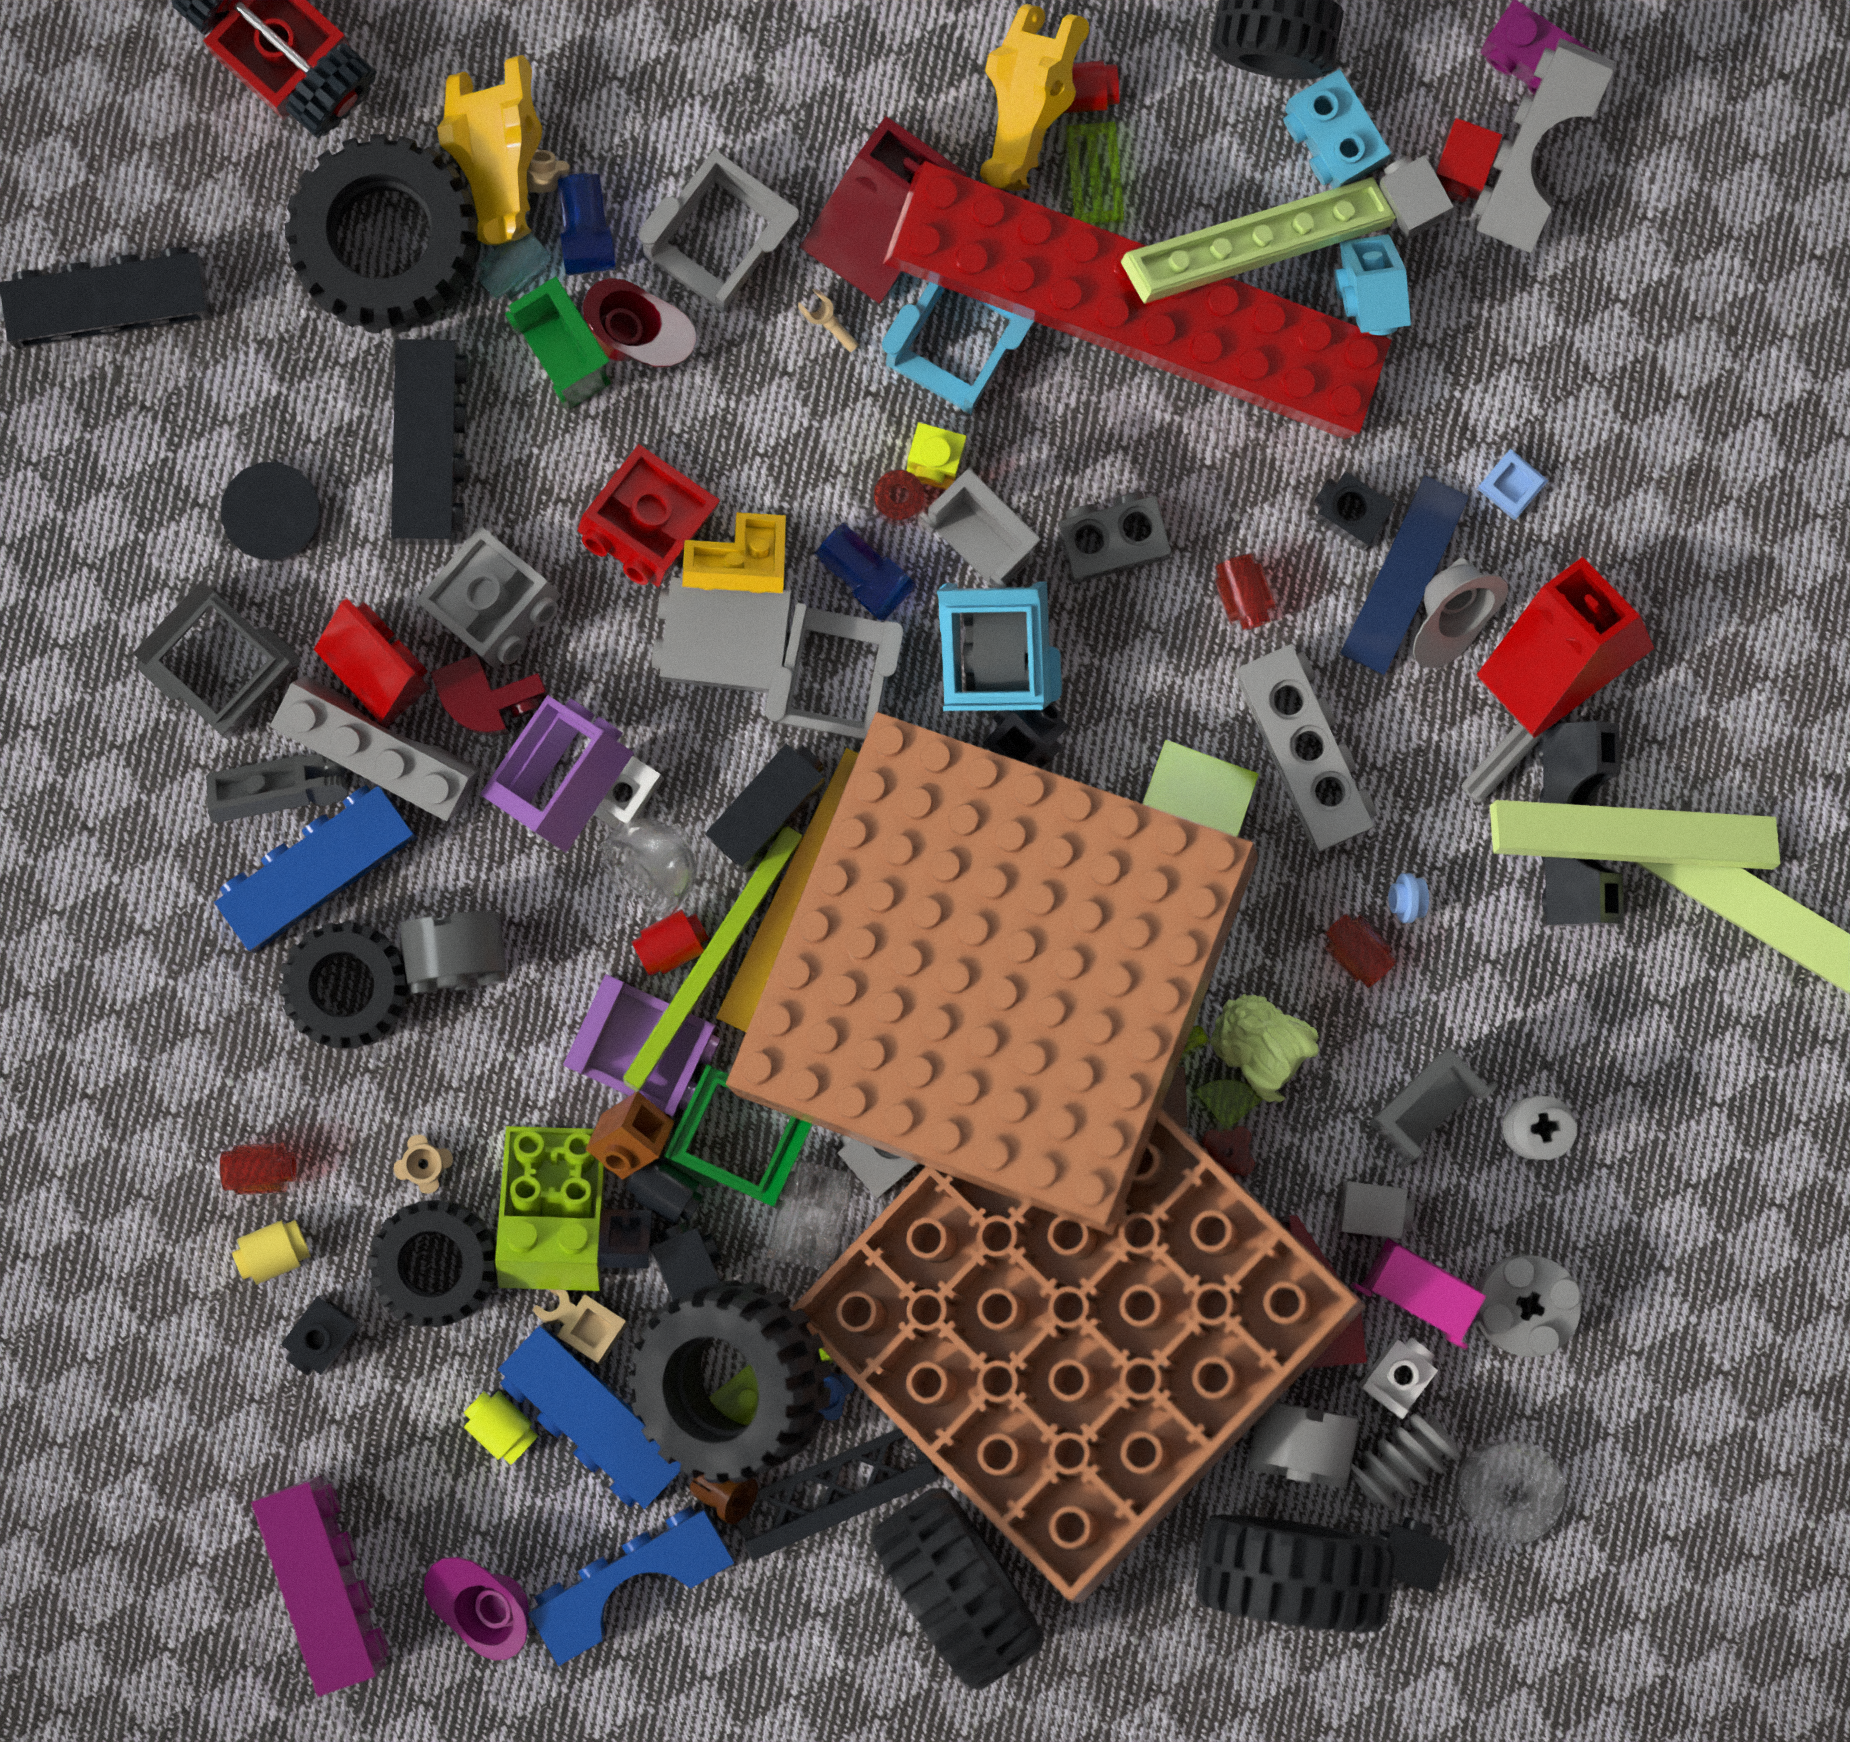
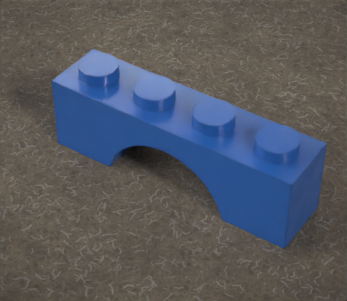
[528,1505,736,1666]

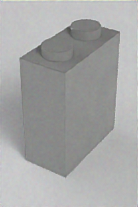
[652,577,792,694]

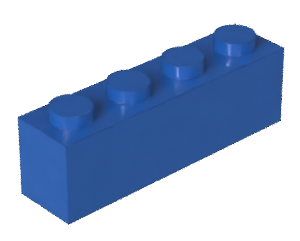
[214,785,418,953]
[497,1324,681,1509]

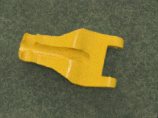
[980,4,1089,191]
[437,55,542,246]

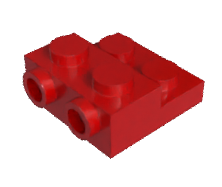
[577,444,720,588]

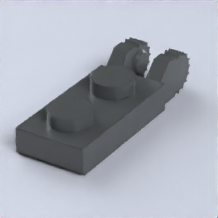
[206,754,349,824]

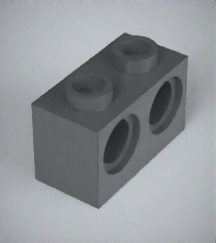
[1057,491,1171,585]

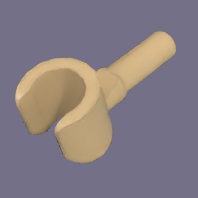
[798,289,859,353]

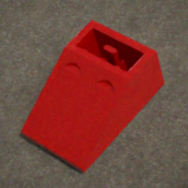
[1476,556,1655,739]
[314,598,430,727]

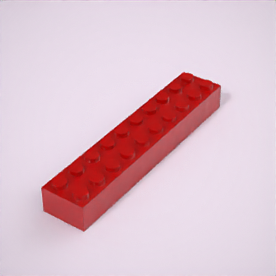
[883,161,1392,439]

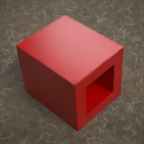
[1435,118,1503,202]

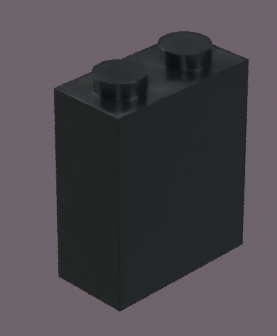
[705,743,826,873]

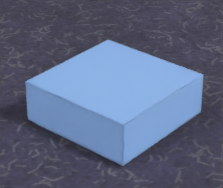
[1476,449,1549,520]

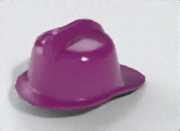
[424,1556,529,1660]

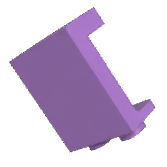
[563,974,721,1117]

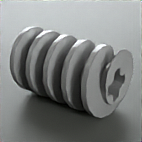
[1502,1096,1578,1160]
[1350,1408,1461,1511]

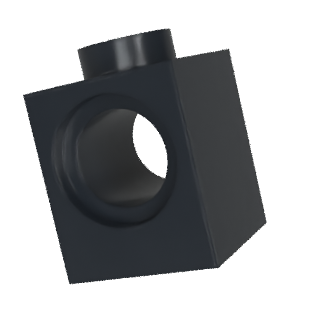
[1313,471,1395,552]

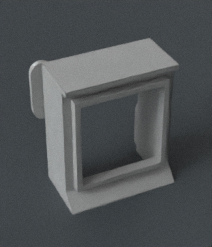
[639,149,799,314]
[917,468,1041,588]
[765,603,903,741]

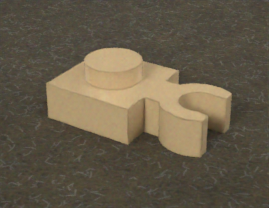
[533,1290,629,1366]

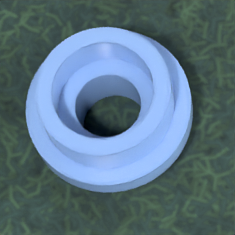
[1388,873,1429,923]

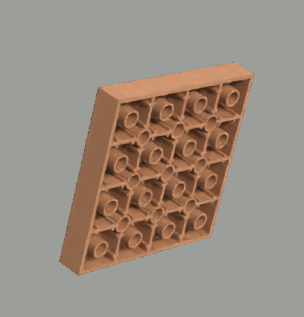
[726,712,1258,1234]
[791,1108,1366,1603]

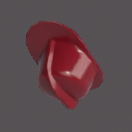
[583,278,697,367]

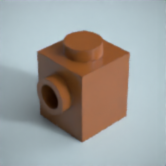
[585,1091,675,1180]

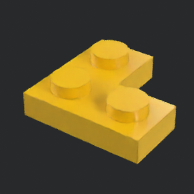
[682,512,786,593]

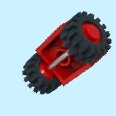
[172,0,377,138]

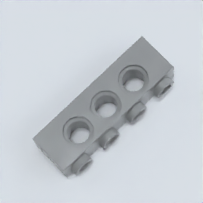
[1233,644,1377,854]

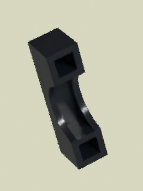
[1538,721,1624,927]

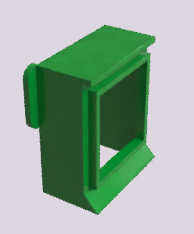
[505,276,612,410]
[664,1065,816,1209]

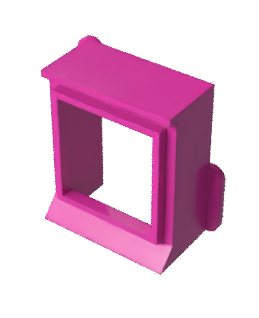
[1350,1238,1486,1350]

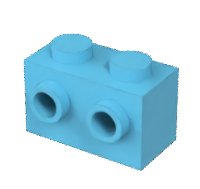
[1283,69,1391,189]
[1334,234,1411,335]

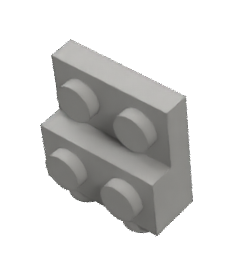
[415,526,561,671]

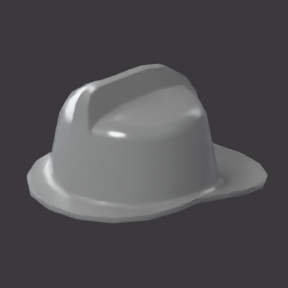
[1413,558,1509,668]

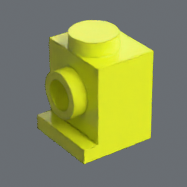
[904,422,966,490]

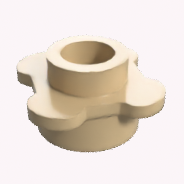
[527,149,570,193]
[394,1135,453,1194]

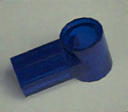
[558,173,616,276]
[814,522,917,622]

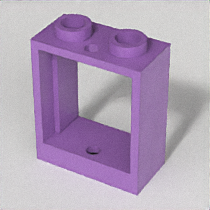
[480,695,634,853]

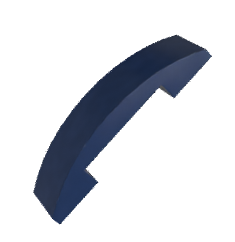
[1339,475,1469,676]

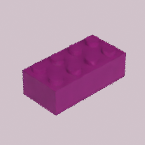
[251,1475,390,1697]

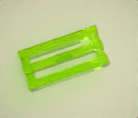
[1065,121,1125,225]

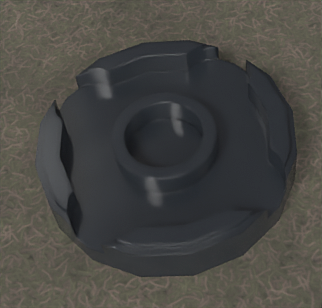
[221,462,321,562]

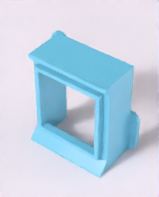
[882,282,1034,414]
[937,582,1062,711]

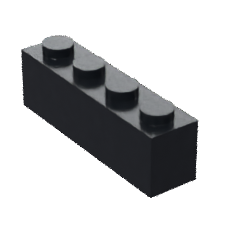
[0,247,213,349]
[391,339,469,545]

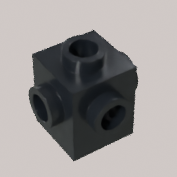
[983,703,1069,768]

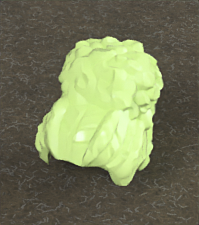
[1210,994,1319,1103]

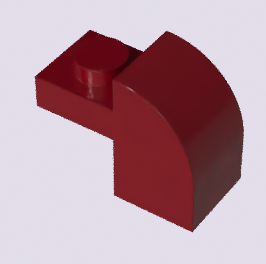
[430,654,548,736]

